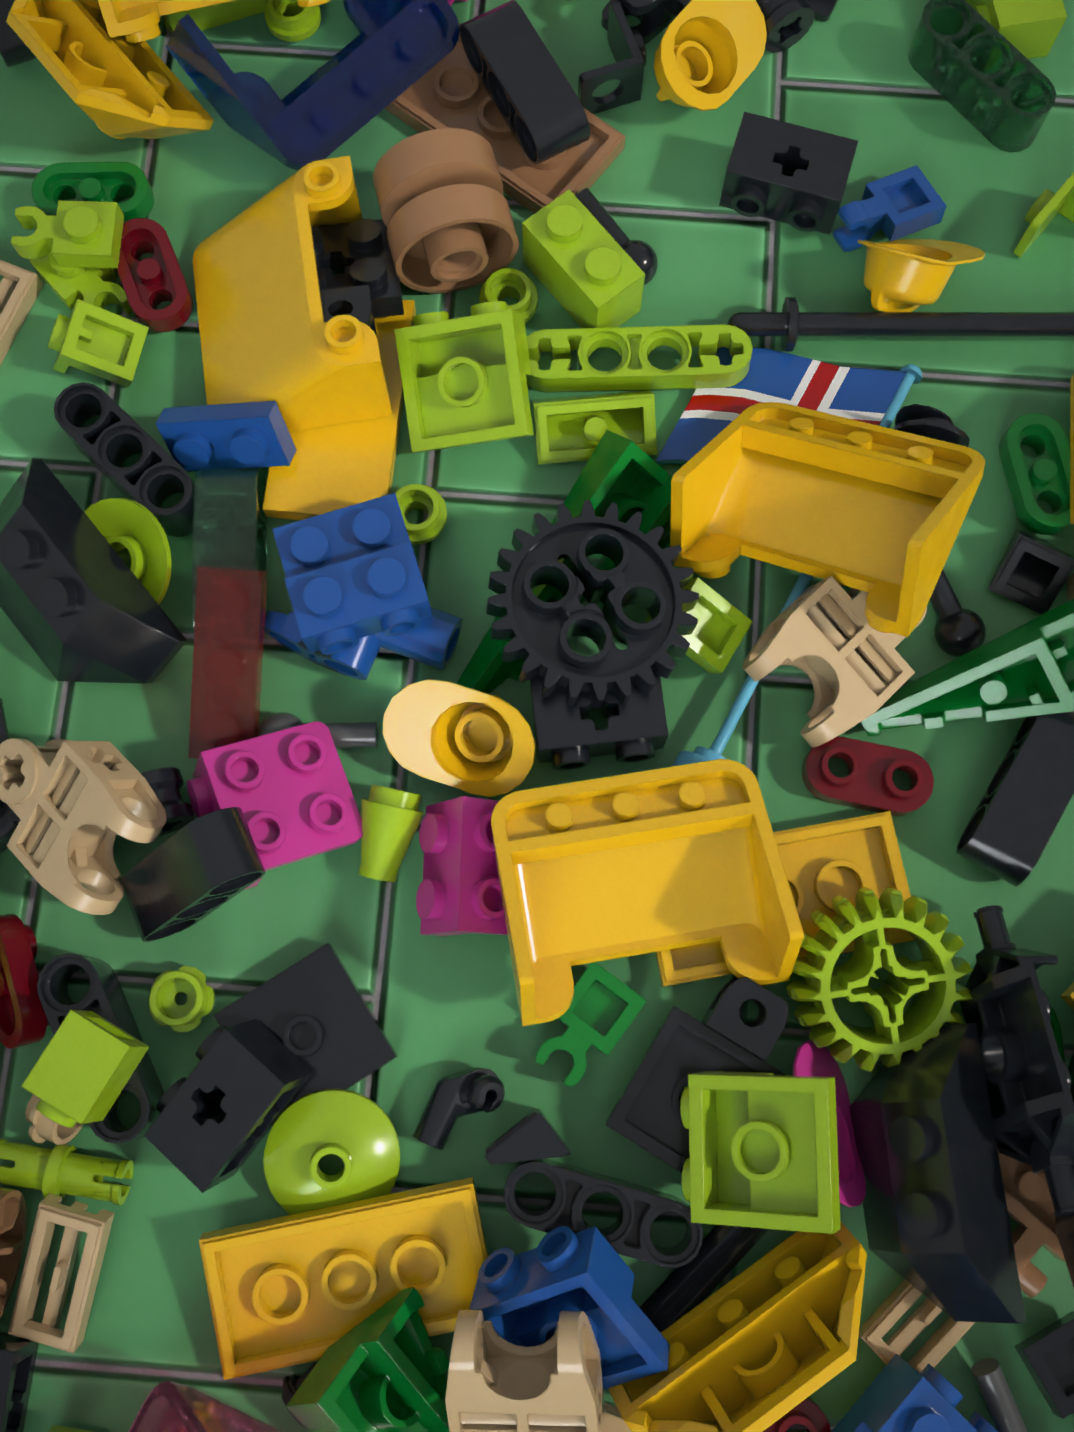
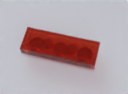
[188,565,267,759]

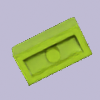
[532,390,657,464]

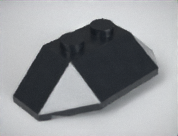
[0,458,187,684]
[849,1023,1026,1324]

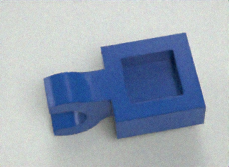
[832,165,947,252]

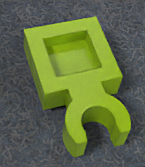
[11,200,124,268]
[29,252,133,315]

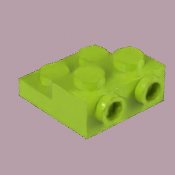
[394,301,534,453]
[680,1071,841,1234]

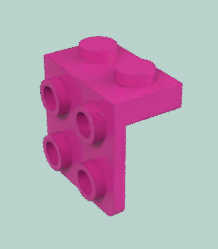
[187,721,363,890]
[416,796,508,936]

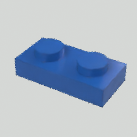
[155,401,297,471]

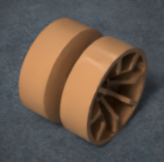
[373,128,519,293]

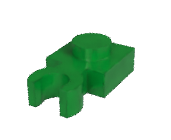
[535,962,647,1088]

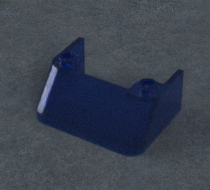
[166,0,459,170]

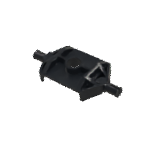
[960,905,1074,1217]

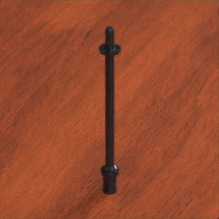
[727,297,1074,352]

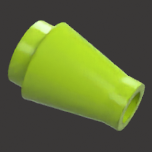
[358,784,425,882]

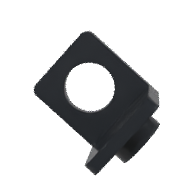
[578,1,646,114]

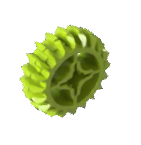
[786,887,973,1072]

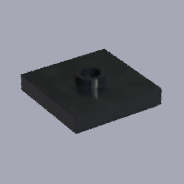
[214,943,398,1108]

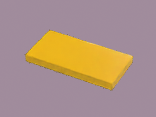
[263,299,416,520]
[655,811,914,987]
[199,1177,488,1380]

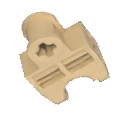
[742,576,927,747]
[0,738,167,915]
[445,1310,604,1432]

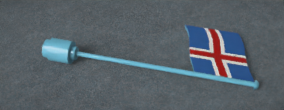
[656,347,922,767]

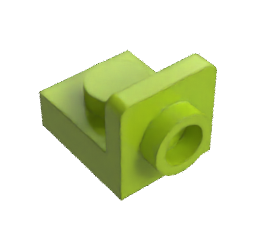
[47,299,149,388]
[644,577,753,674]

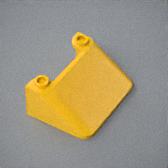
[192,155,392,432]
[670,402,985,637]
[491,759,804,1027]

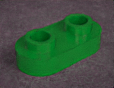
[31,162,154,222]
[999,413,1071,535]

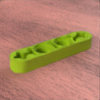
[526,324,753,392]

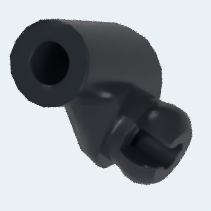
[413,1067,505,1150]

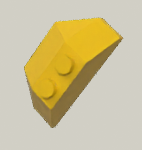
[6,0,214,140]
[608,1221,867,1432]

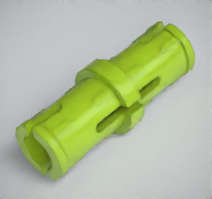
[0,1138,134,1206]

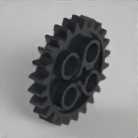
[486,500,699,709]

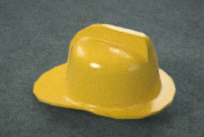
[653,0,767,111]
[857,239,985,312]
[383,679,535,797]

